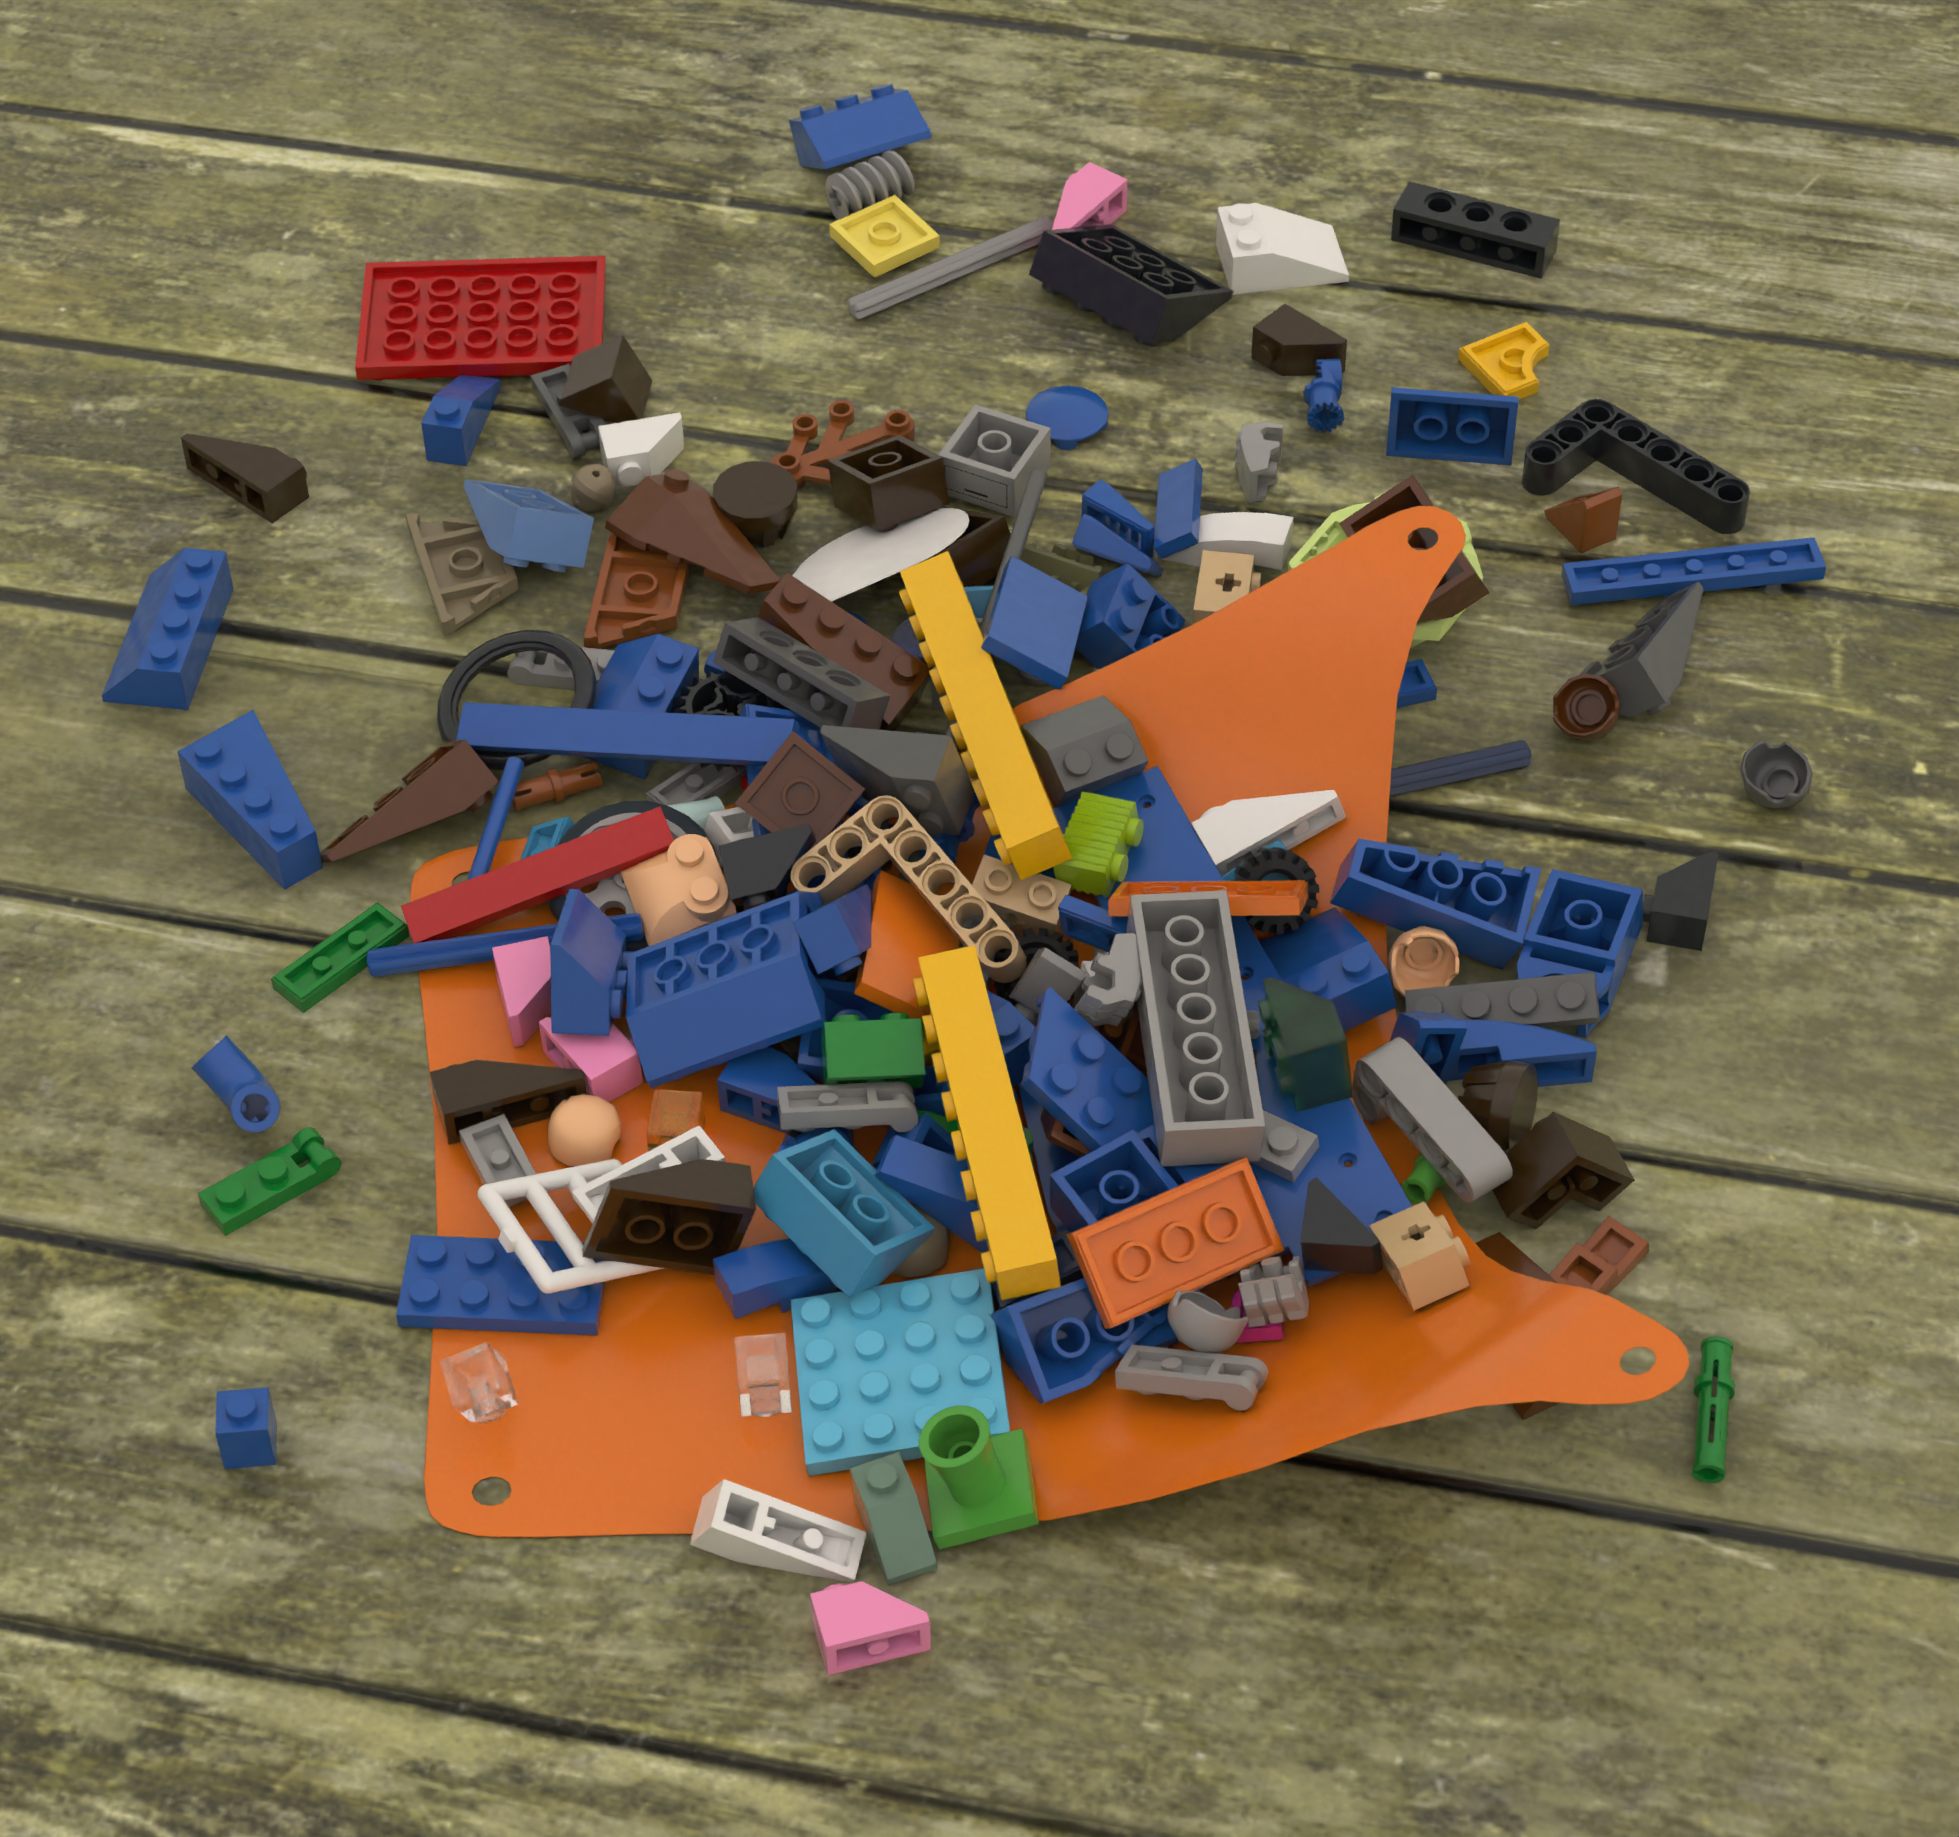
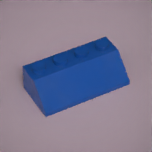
[102,548,234,710]

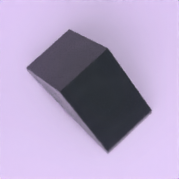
[1300,1177,1383,1274]

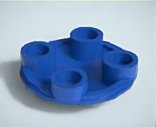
[1026,385,1108,450]

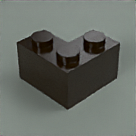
[1492,1112,1635,1229]

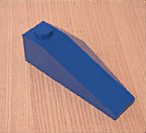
[989,1278,1203,1404]

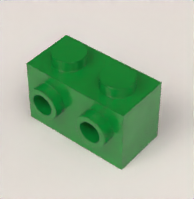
[821,1013,926,1088]

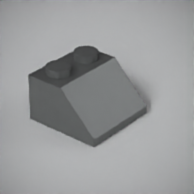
[1020,695,1148,807]

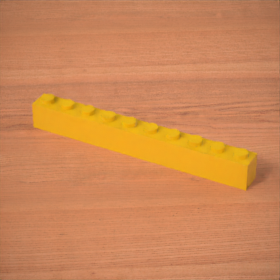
[898,551,1073,880]

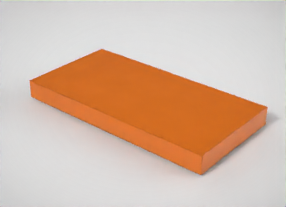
[854,870,959,1026]
[1108,880,1308,917]
[1067,1157,1284,1329]

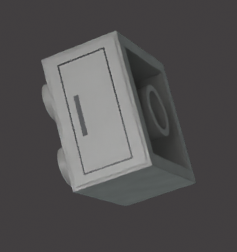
[938,404,1051,517]

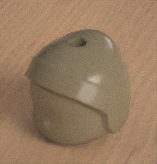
[571,464,615,513]

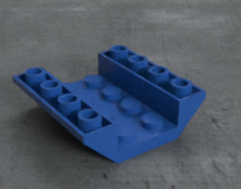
[626,891,826,1088]

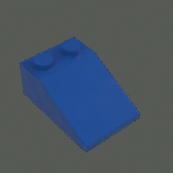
[1260,907,1397,1044]

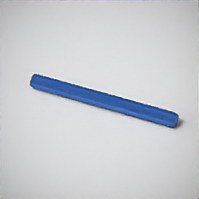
[367,913,644,977]

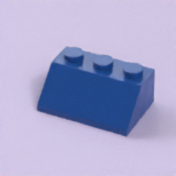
[789,84,932,169]
[1386,387,1519,465]
[582,634,699,779]
[550,889,633,1036]

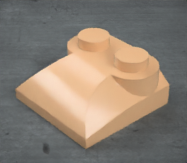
[621,834,737,946]

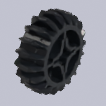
[672,670,790,773]

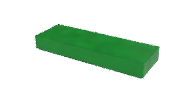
[271,902,410,1013]

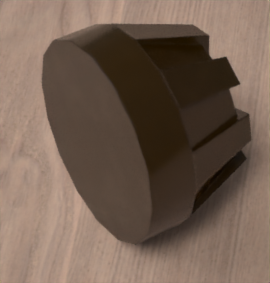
[713,461,798,548]
[1458,1060,1538,1152]

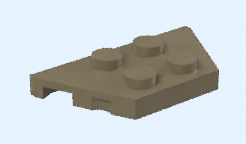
[405,513,519,635]

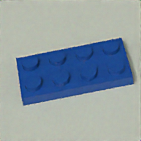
[396,1235,607,1335]

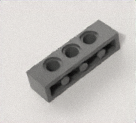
[713,617,890,730]

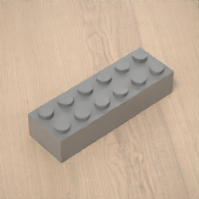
[1127,890,1265,1166]

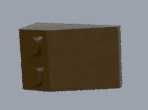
[898,507,1010,587]
[582,1159,756,1275]

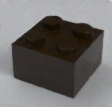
[827,435,949,531]

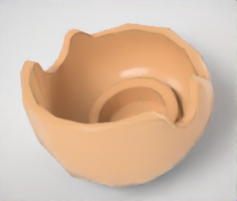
[1388,926,1460,998]
[548,1094,622,1166]

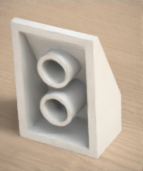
[1216,203,1349,295]

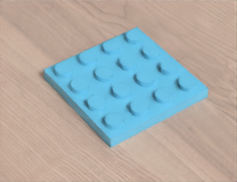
[791,1269,1011,1476]

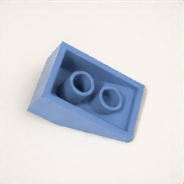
[464,479,594,572]

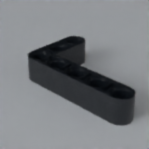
[1522,399,1750,534]

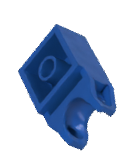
[1517,869,1643,1038]
[1050,1124,1224,1233]

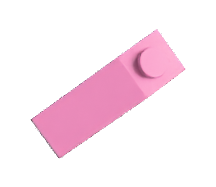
[1052,162,1127,230]

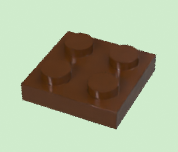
[735,731,866,848]

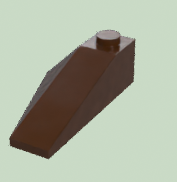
[605,470,780,594]

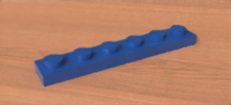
[1561,537,1826,605]

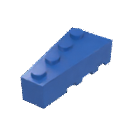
[177,710,323,890]
[1330,839,1541,970]

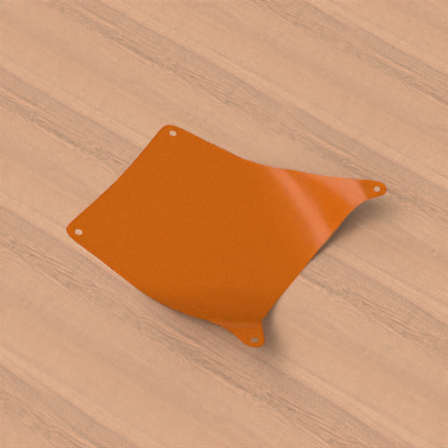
[410,506,1690,1538]

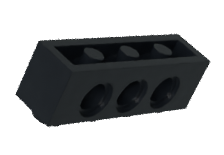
[1391,181,1560,279]

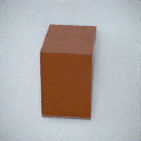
[1544,487,1622,554]

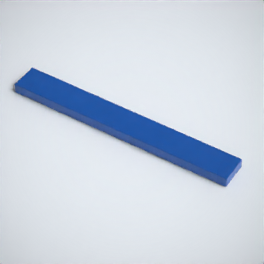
[456,702,800,766]

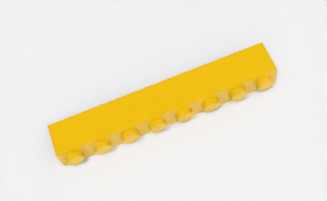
[913,945,1061,1301]

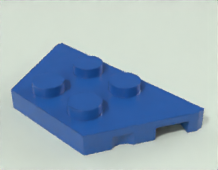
[1021,987,1154,1152]

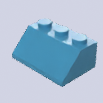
[753,1129,935,1298]

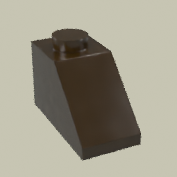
[1251,304,1347,376]

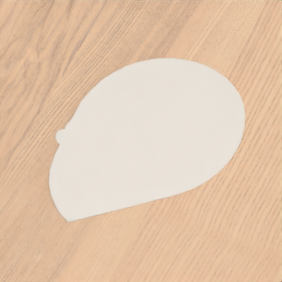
[792,508,969,602]

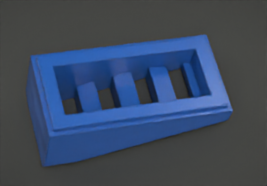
[1082,480,1155,559]
[1072,514,1163,578]

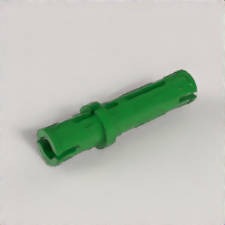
[1692,1336,1735,1483]

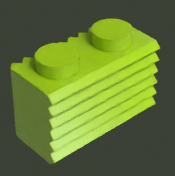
[1053,791,1144,898]

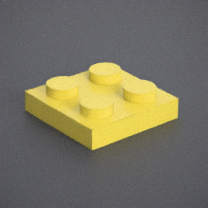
[829,195,940,278]

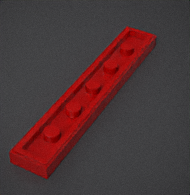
[401,806,674,943]

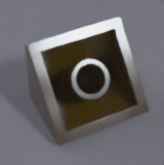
[559,335,652,423]

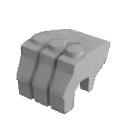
[1235,421,1284,503]
[1074,933,1142,1026]
[1238,1256,1309,1327]

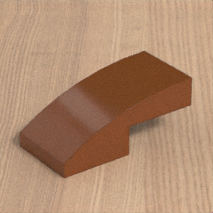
[1549,1216,1649,1295]

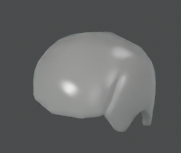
[1167,1290,1249,1353]

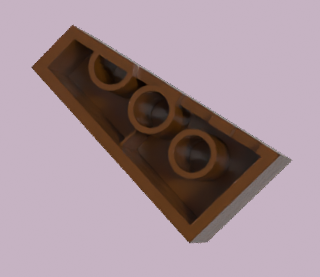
[758,573,933,731]

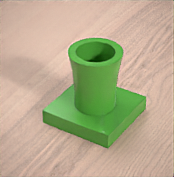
[919,1405,1039,1550]

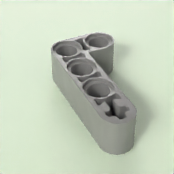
[1352,1037,1513,1203]

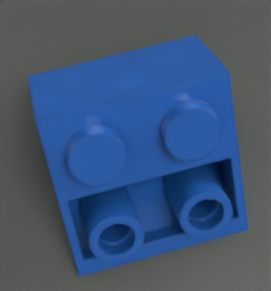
[1075,563,1186,669]

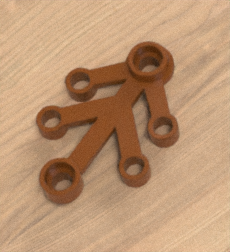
[769,400,915,489]

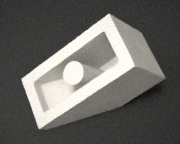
[598,412,684,489]

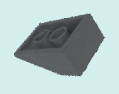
[820,725,974,836]

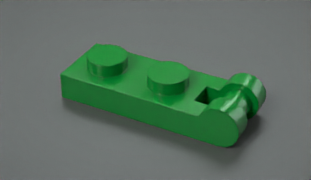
[198,1127,342,1236]

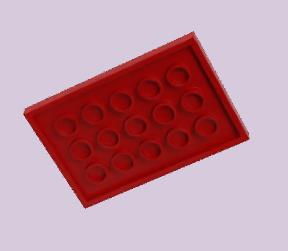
[355,256,606,380]

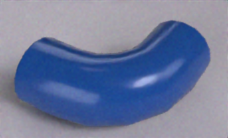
[191,1035,281,1132]

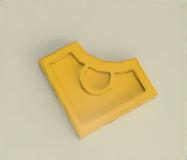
[1458,322,1550,400]

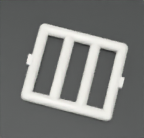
[477,1159,664,1294]

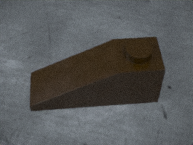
[181,433,309,523]
[430,1060,587,1145]

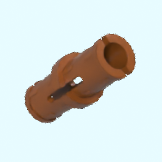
[512,759,602,812]

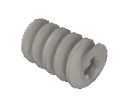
[825,150,915,220]

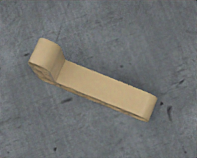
[791,795,1027,983]

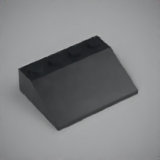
[1029,224,1234,346]

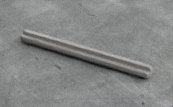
[847,217,1054,320]

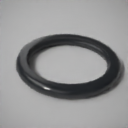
[437,630,596,770]

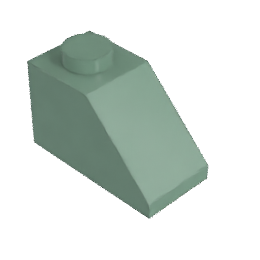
[850,1452,938,1586]

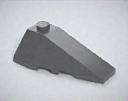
[1580,582,1703,718]

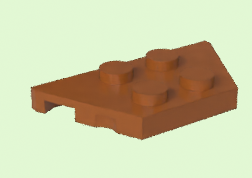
[584,532,691,649]

